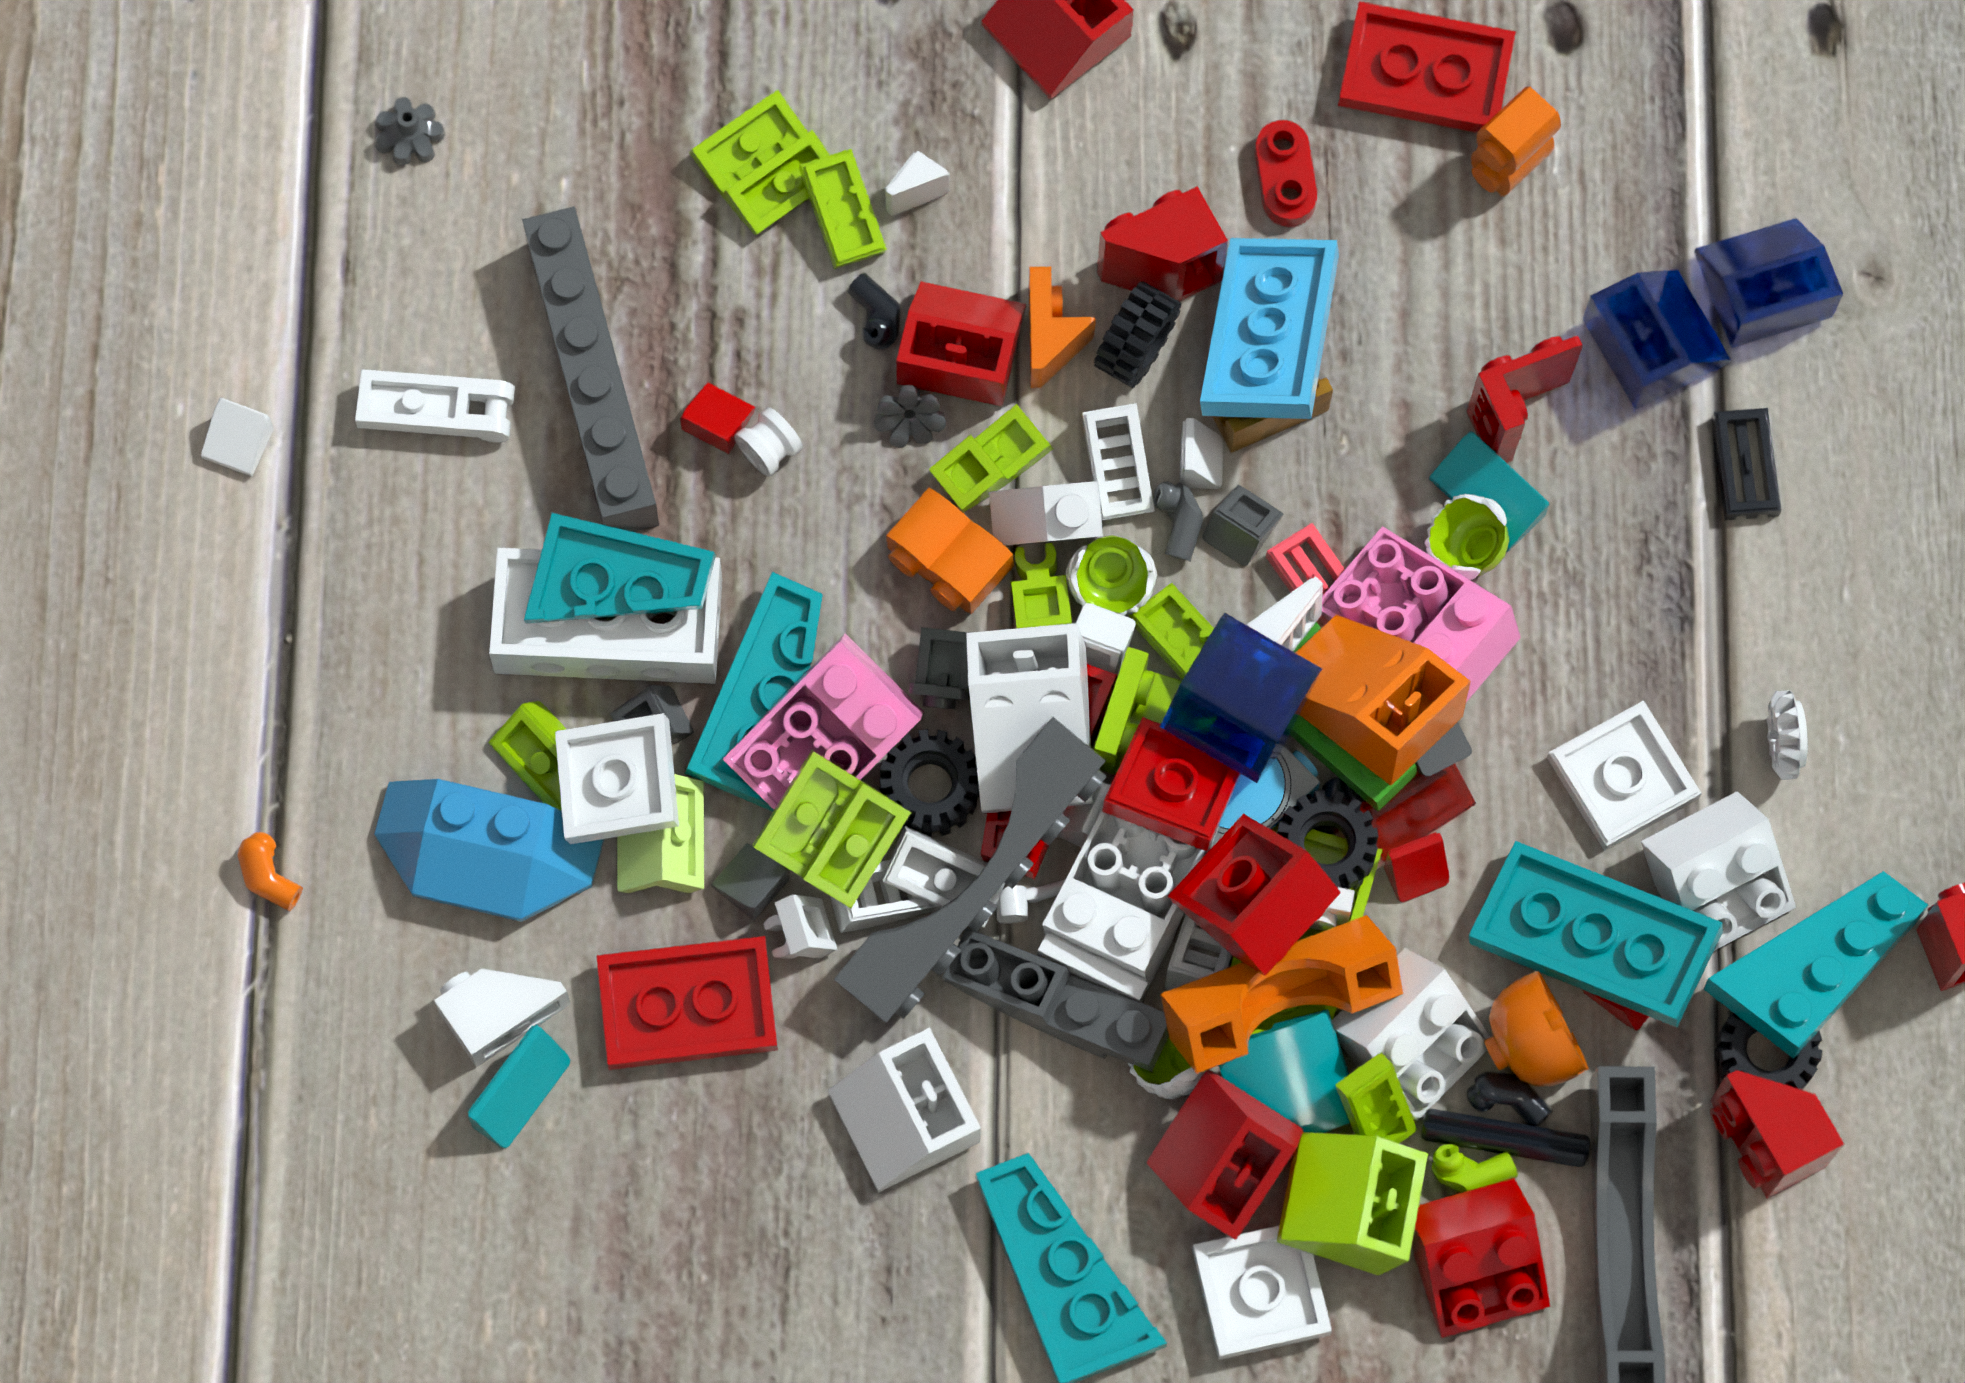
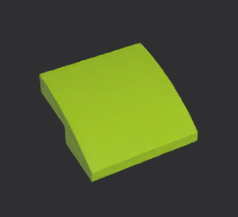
[689,89,830,235]
[752,750,911,908]

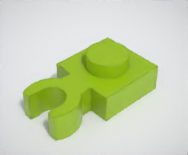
[1011,543,1072,628]

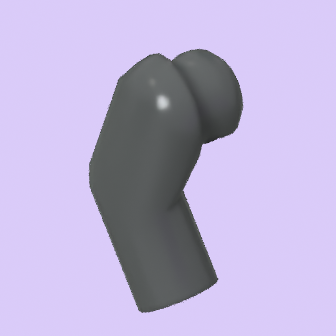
[1153,481,1203,562]

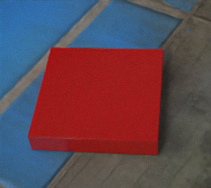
[1102,717,1247,852]

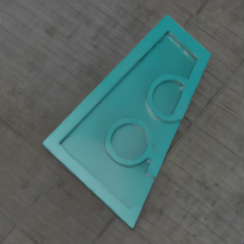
[524,513,716,624]

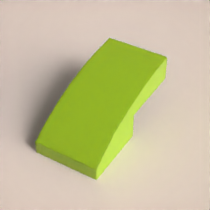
[929,404,1054,512]

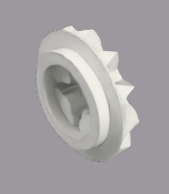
[1766,690,1808,780]

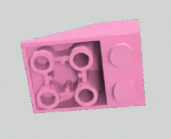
[1322,526,1521,702]
[723,634,924,809]

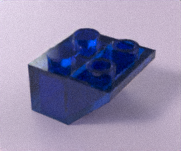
[1694,218,1843,348]
[1582,270,1731,410]
[1160,613,1322,783]

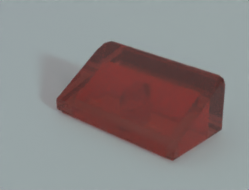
[1360,764,1476,862]

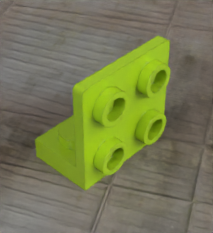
[1094,647,1230,775]

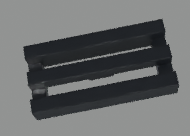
[1711,408,1782,521]

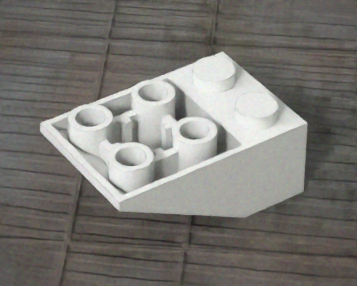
[966,623,1094,813]
[1042,810,1219,990]

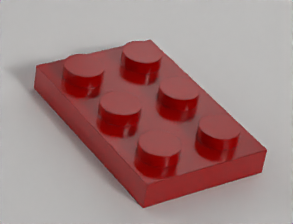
[1338,1,1516,133]
[596,936,778,1070]

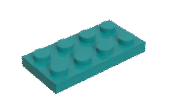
[1468,841,1723,1028]

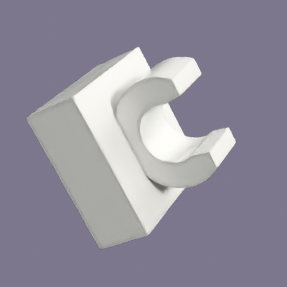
[764,894,838,959]

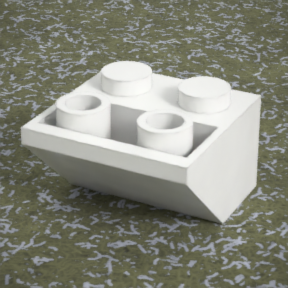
[1640,791,1796,950]
[1332,948,1490,1121]
[828,1028,981,1192]

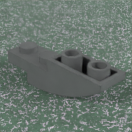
[942,928,1169,1072]

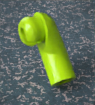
[1432,1144,1518,1193]

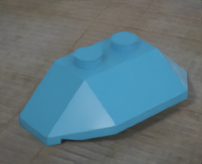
[374,779,604,922]

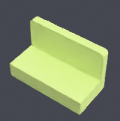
[617,774,704,893]

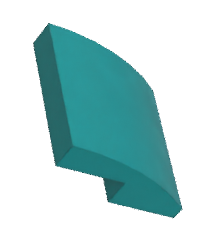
[1219,1009,1350,1133]

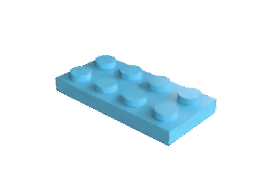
[1200,238,1339,419]

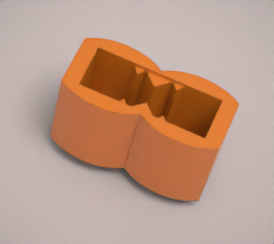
[1471,86,1561,196]
[886,488,1014,614]

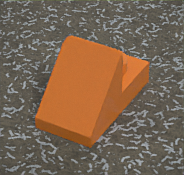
[1028,266,1096,388]

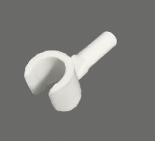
[996,879,1066,924]

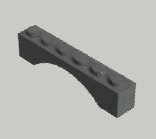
[522,206,659,532]
[834,716,1107,1023]
[1589,1066,1666,1383]

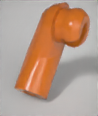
[237,832,303,911]

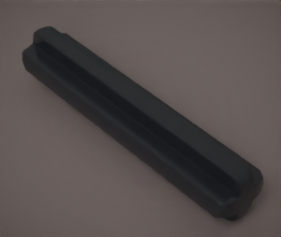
[1421,1108,1590,1167]

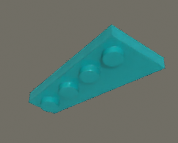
[684,572,823,812]
[1703,871,1928,1059]
[975,1153,1167,1383]

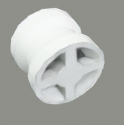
[734,407,803,477]

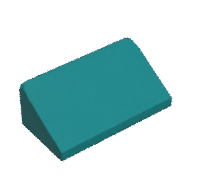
[1429,431,1549,552]
[468,1024,571,1149]

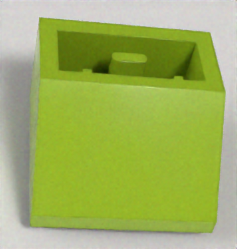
[1276,1132,1428,1276]

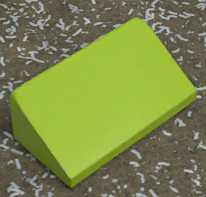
[488,701,566,811]

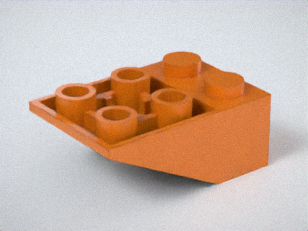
[1263,615,1471,786]

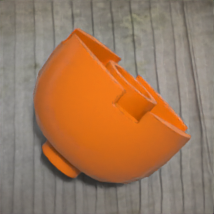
[1484,970,1589,1086]

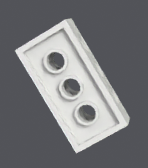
[489,548,722,684]

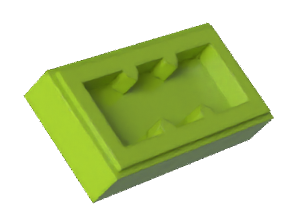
[799,148,887,269]
[1129,583,1233,697]
[1335,1052,1417,1144]

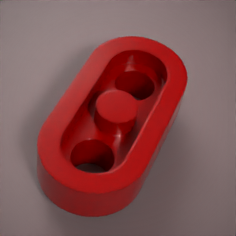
[1255,120,1318,227]

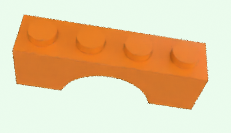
[1161,915,1403,1074]

